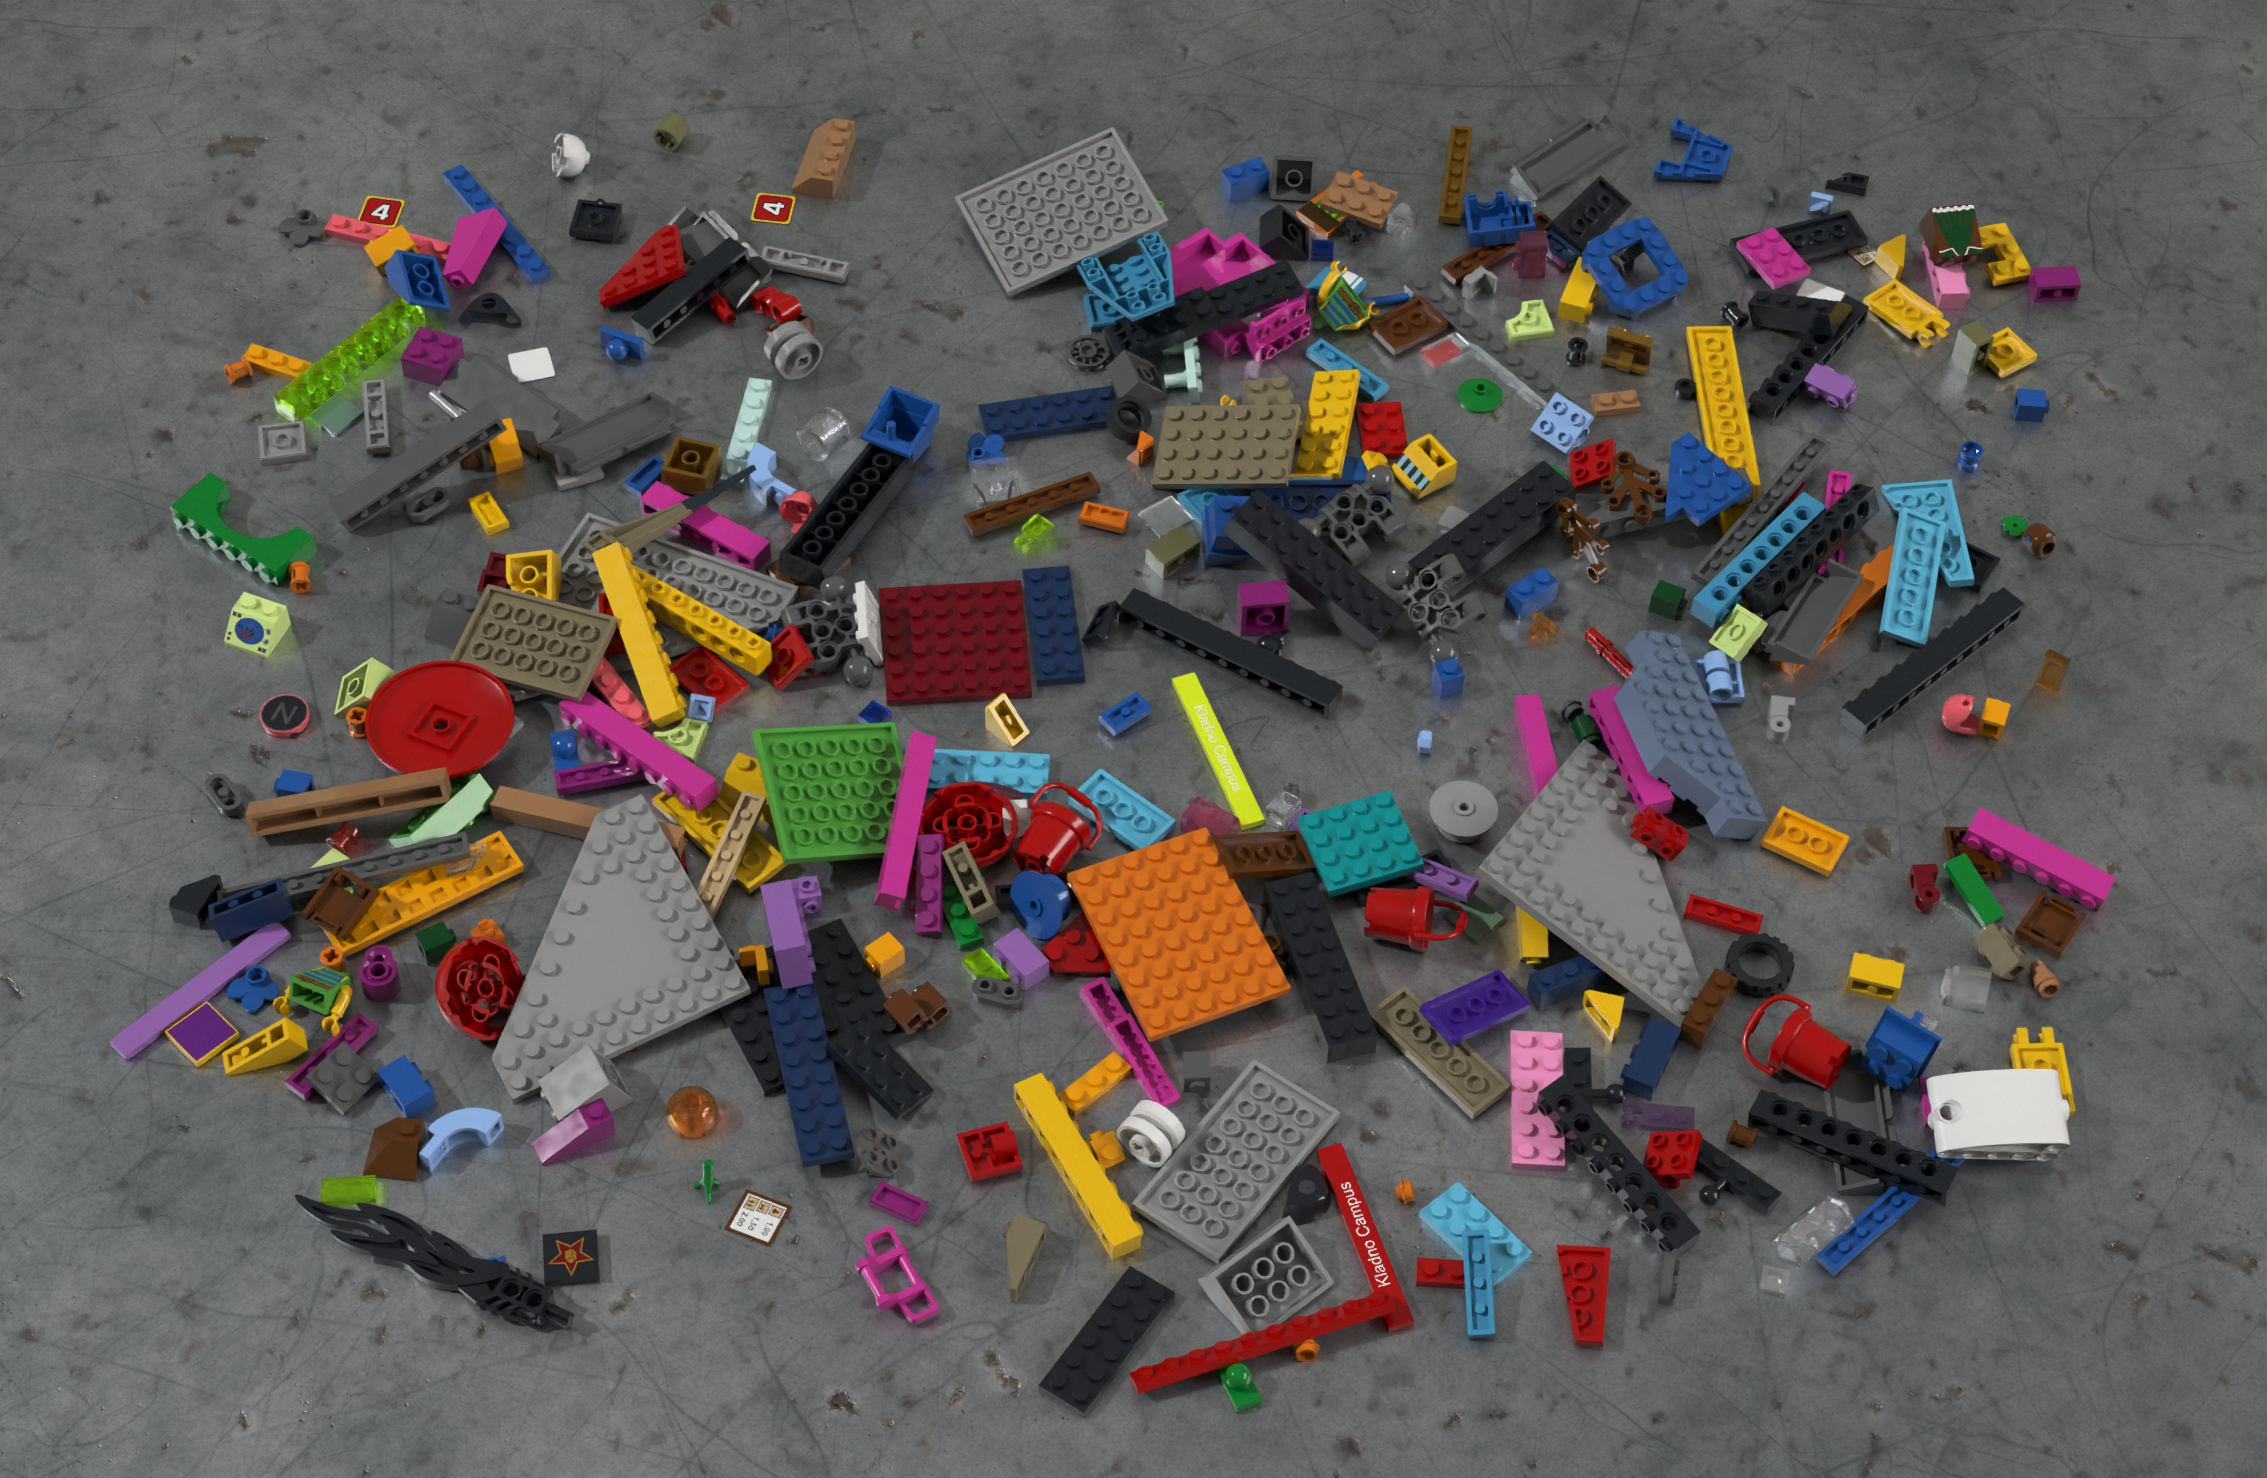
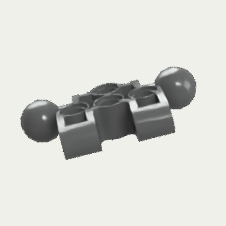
[1298,465,1407,567]
[1385,553,1489,664]
[780,575,874,686]

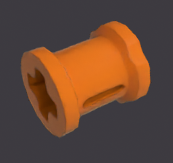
[223,356,253,384]
[288,561,311,593]
[346,707,367,739]
[319,946,346,973]

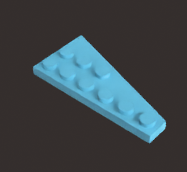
[1881,479,1974,587]

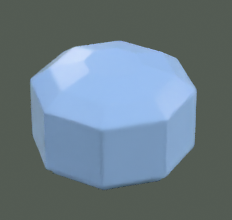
[1417,729,1433,754]

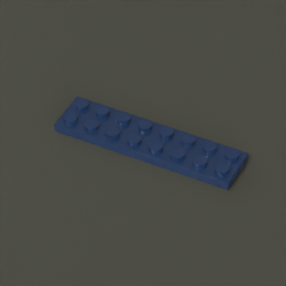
[763,980,855,1168]

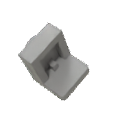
[1462,266,1498,300]

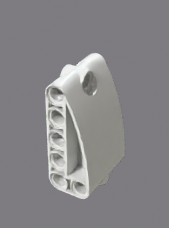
[1926,1069,2070,1161]

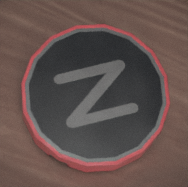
[260,694,310,738]

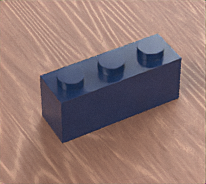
[208,877,294,942]
[1527,955,1608,1011]
[1620,1017,1681,1102]

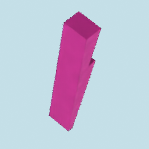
[1080,976,1181,1107]

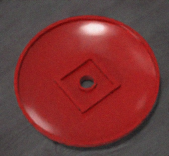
[365,660,515,779]

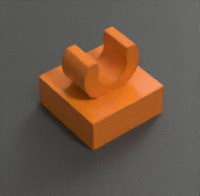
[470,918,506,943]

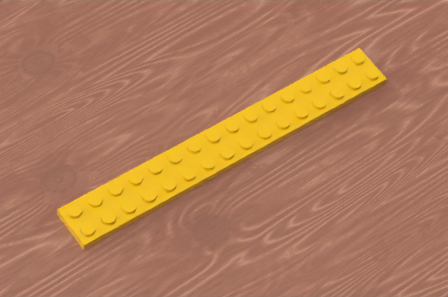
[1686,326,1783,609]

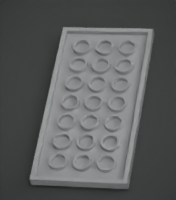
[1131,1059,1340,1264]

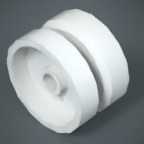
[1117,1100,1185,1167]

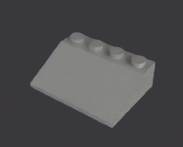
[1197,1216,1335,1335]

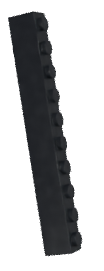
[1840,587,2025,740]
[1119,588,1343,720]

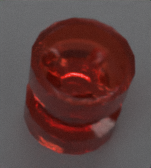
[326,821,362,856]

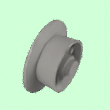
[1429,780,1499,843]

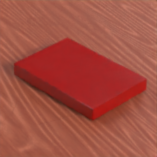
[669,645,750,716]

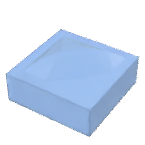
[1807,191,1833,216]
[687,693,716,722]

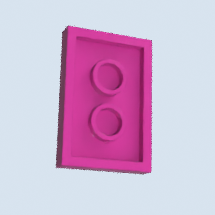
[1736,227,1811,290]

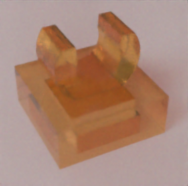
[1529,611,1560,642]

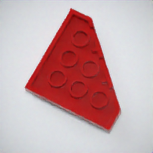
[599,223,686,309]
[1040,911,1112,975]

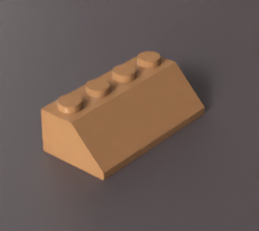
[791,118,856,200]

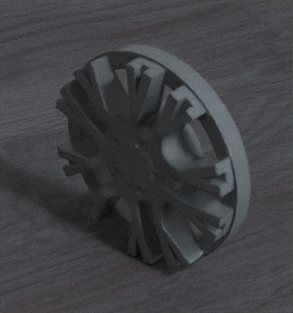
[1067,335,1109,371]

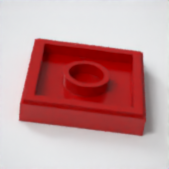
[765,623,815,691]

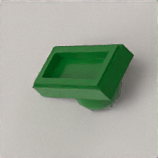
[1215,1361,1262,1413]

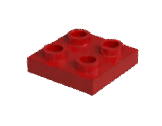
[1570,438,1616,493]
[956,1121,1022,1183]
[1643,1130,1702,1189]

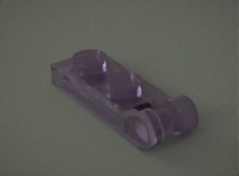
[1621,1098,1695,1132]

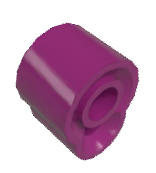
[358,945,401,1003]

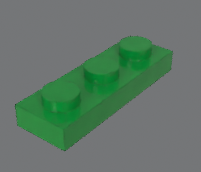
[943,880,984,951]

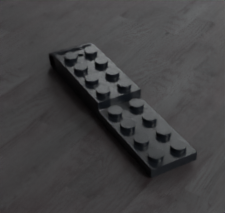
[1102,259,1304,359]

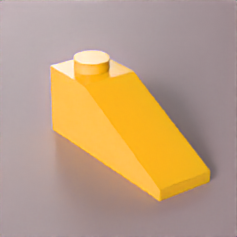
[222,1017,308,1076]

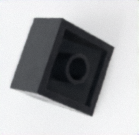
[1259,204,1309,261]

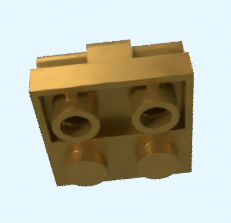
[1602,327,1653,375]

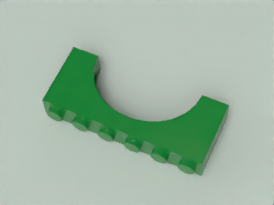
[170,472,318,587]

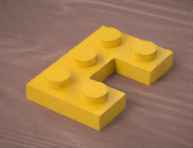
[1978,223,2031,286]

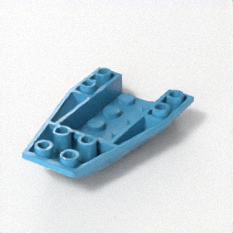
[1076,232,1175,322]

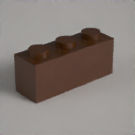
[1679,967,1738,1051]

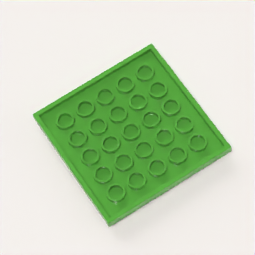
[752,722,917,864]

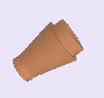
[2029,960,2060,998]

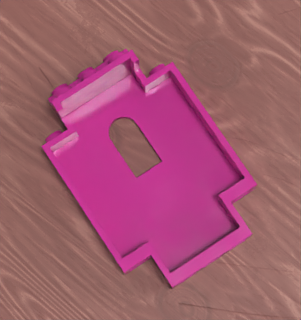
[1169,227,1311,364]

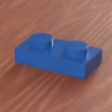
[1099,692,1152,736]

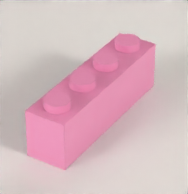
[1922,241,1970,309]

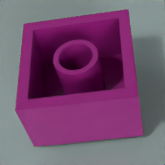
[400,327,465,387]
[1236,580,1290,637]

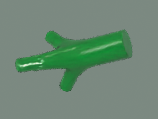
[694,1159,719,1203]

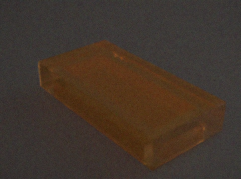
[2035,649,2071,694]

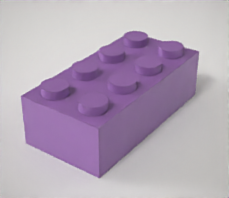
[760,879,816,989]

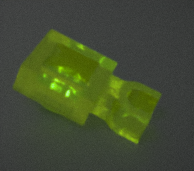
[1013,513,1055,554]

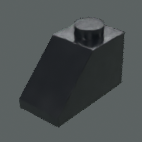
[169,874,224,929]

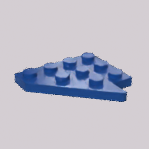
[1665,432,1752,526]

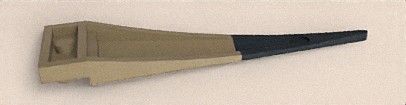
[582,465,757,555]

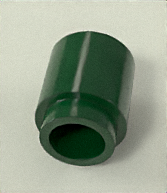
[1571,714,1602,748]

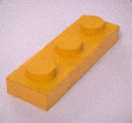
[241,343,313,384]
[1057,1051,1132,1118]

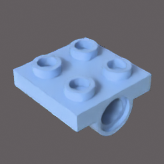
[1530,392,1595,455]
[1691,650,1745,703]

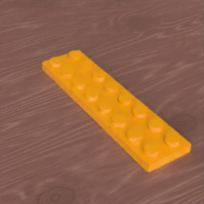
[323,831,525,958]

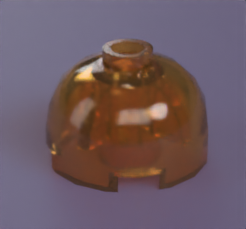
[666,1086,719,1140]

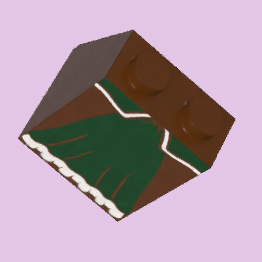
[1919,203,1983,267]

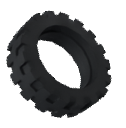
[1724,932,1795,999]

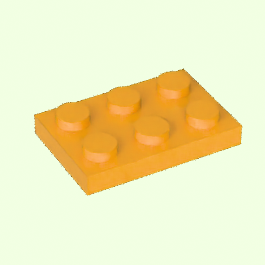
[1760,806,1850,877]

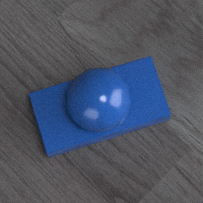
[599,325,645,361]
[549,729,580,771]

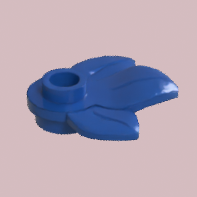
[967,432,1008,468]
[226,966,279,1013]

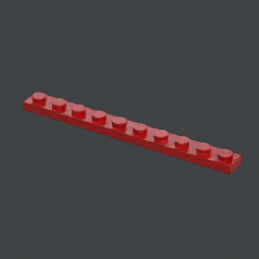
[1129,1291,1396,1394]

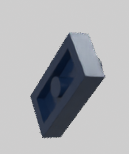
[1534,229,1582,270]

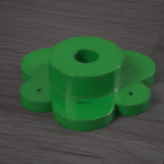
[2002,515,2028,537]

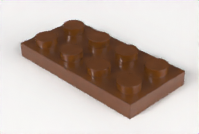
[1212,830,1317,879]

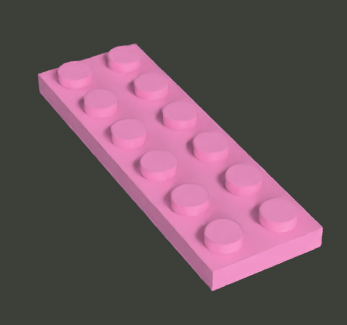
[1510,1030,1565,1171]

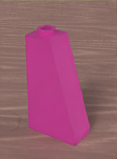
[442,207,507,290]

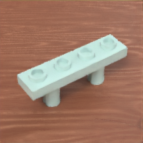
[1162,337,1203,403]

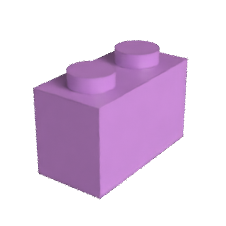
[992,928,1049,991]

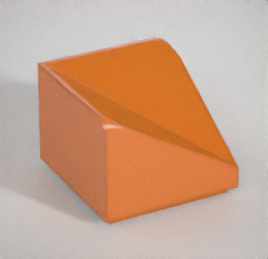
[1127,431,1154,466]

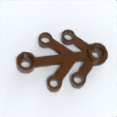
[1600,451,1666,525]
[1556,497,1610,583]

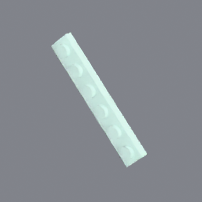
[720,378,772,488]

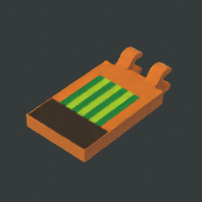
[1296,170,1377,239]

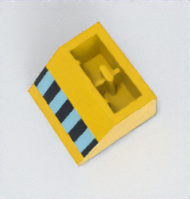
[1391,433,1457,499]

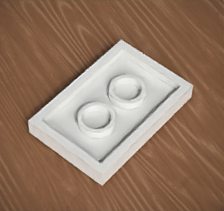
[853,581,884,667]

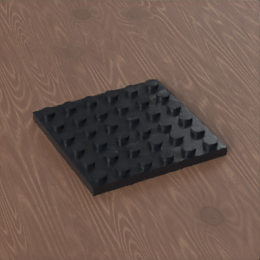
[717,918,906,1097]

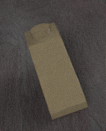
[942,841,1001,925]
[1003,1214,1046,1303]

